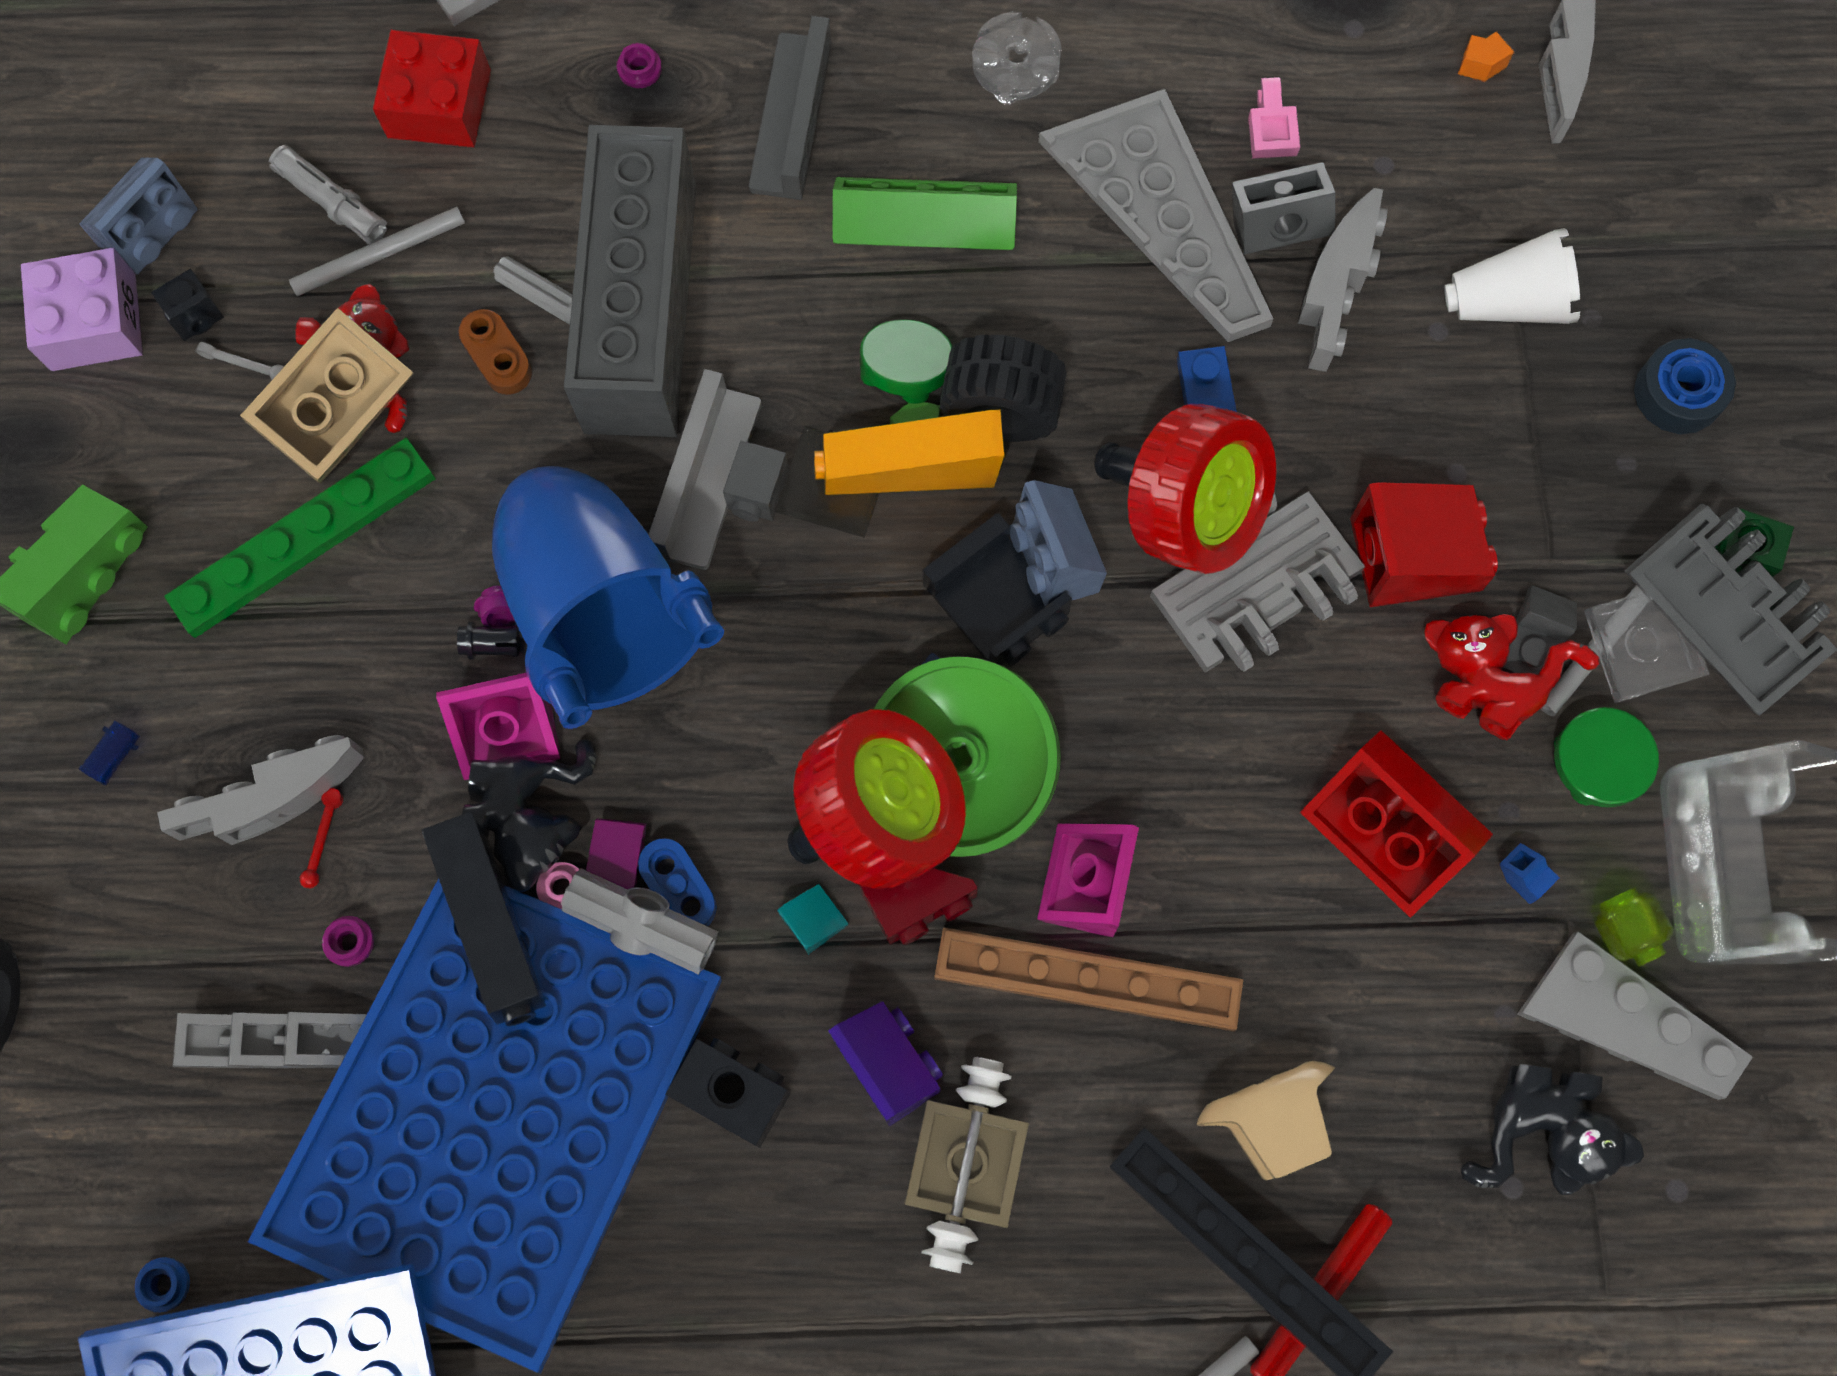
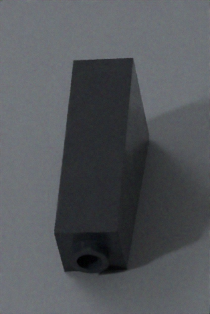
[421,811,546,1026]

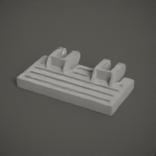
[1150,491,1365,673]

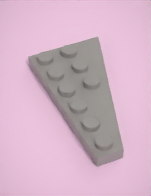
[1039,89,1273,342]

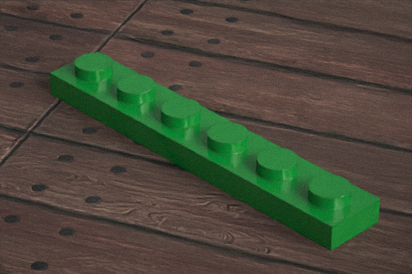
[164,437,435,638]

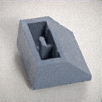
[79,158,198,275]
[1010,480,1107,607]

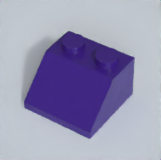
[828,1001,943,1127]

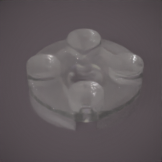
[972,12,1061,104]

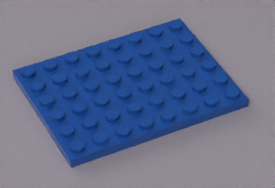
[248,878,722,1374]

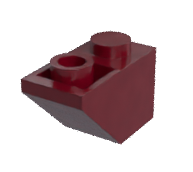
[859,868,978,946]

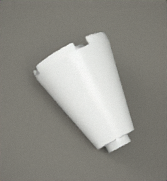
[1444,228,1580,324]

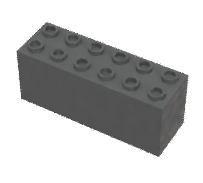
[564,125,696,437]

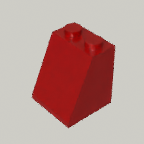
[1350,482,1498,607]

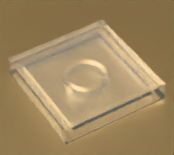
[1584,592,1710,703]

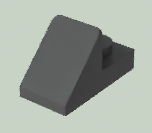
[1501,585,1577,674]

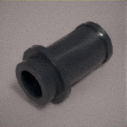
[457,622,520,660]

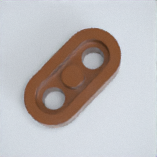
[459,309,532,395]

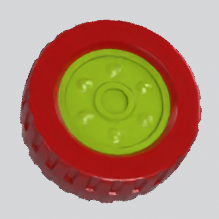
[1094,403,1276,574]
[787,709,966,889]

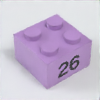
[21,248,143,371]

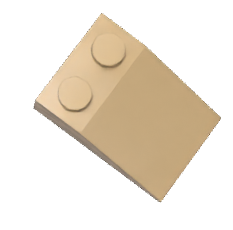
[240,308,414,484]

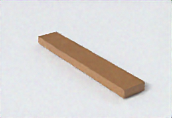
[934,928,1243,1032]

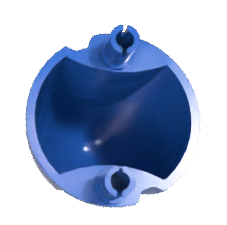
[492,466,724,729]

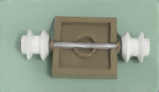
[905,1057,1029,1273]

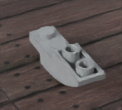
[1298,188,1388,372]
[157,735,365,845]

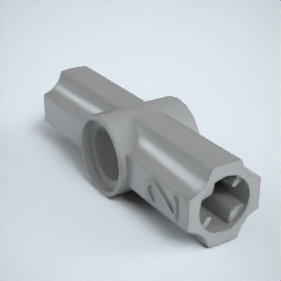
[561,868,718,975]

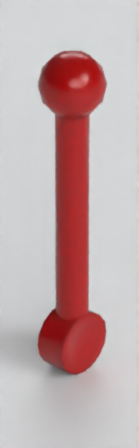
[299,788,343,889]

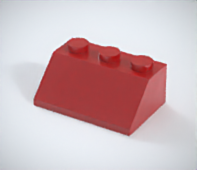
[1300,730,1493,918]

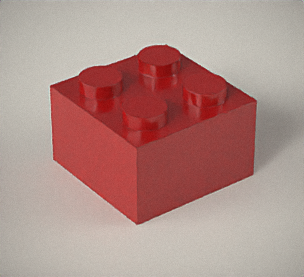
[373,30,491,148]

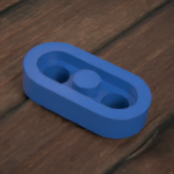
[638,839,717,927]

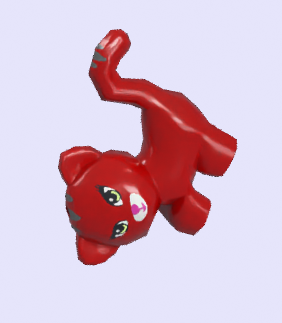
[296,284,409,433]
[1424,614,1600,741]

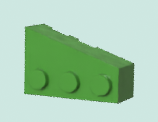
[0,484,148,645]

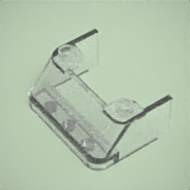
[1660,740,1837,965]

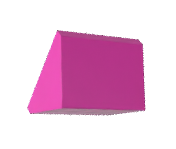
[436,673,560,780]
[1037,824,1139,938]

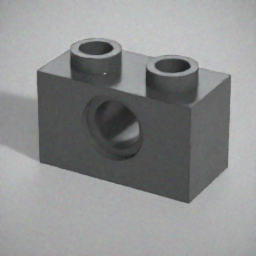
[1232,162,1336,254]

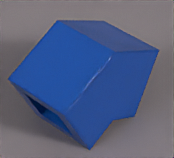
[1500,843,1560,904]

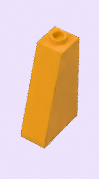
[814,410,1004,495]

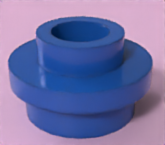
[135,1258,190,1312]

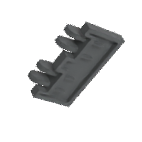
[1624,504,1837,716]

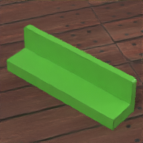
[833,177,1017,250]

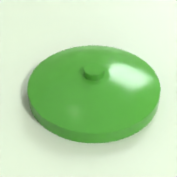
[874,657,1061,857]

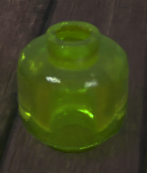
[1594,887,1674,967]

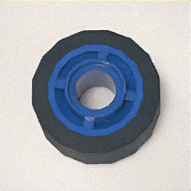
[1634,338,1736,434]

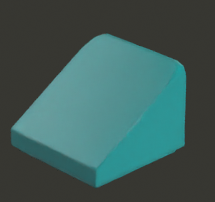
[777,884,849,955]

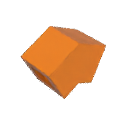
[1458,32,1514,81]

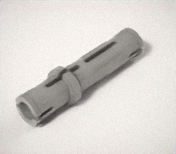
[269,145,387,244]

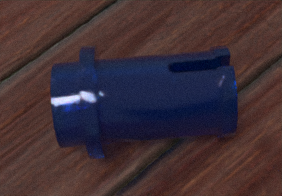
[78,720,140,786]

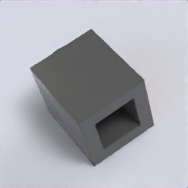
[723,440,790,522]

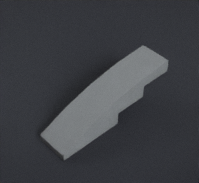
[1539,0,1596,143]
[172,1012,367,1068]

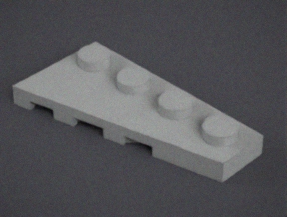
[1517,932,1753,1100]

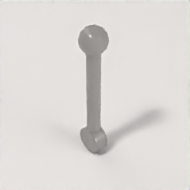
[195,342,284,380]

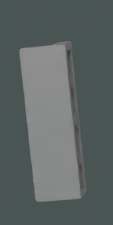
[649,369,762,570]

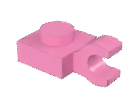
[1248,77,1300,159]

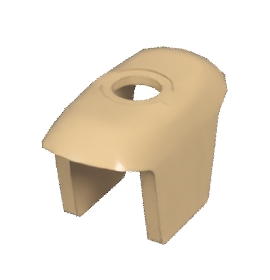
[1196,1061,1335,1180]

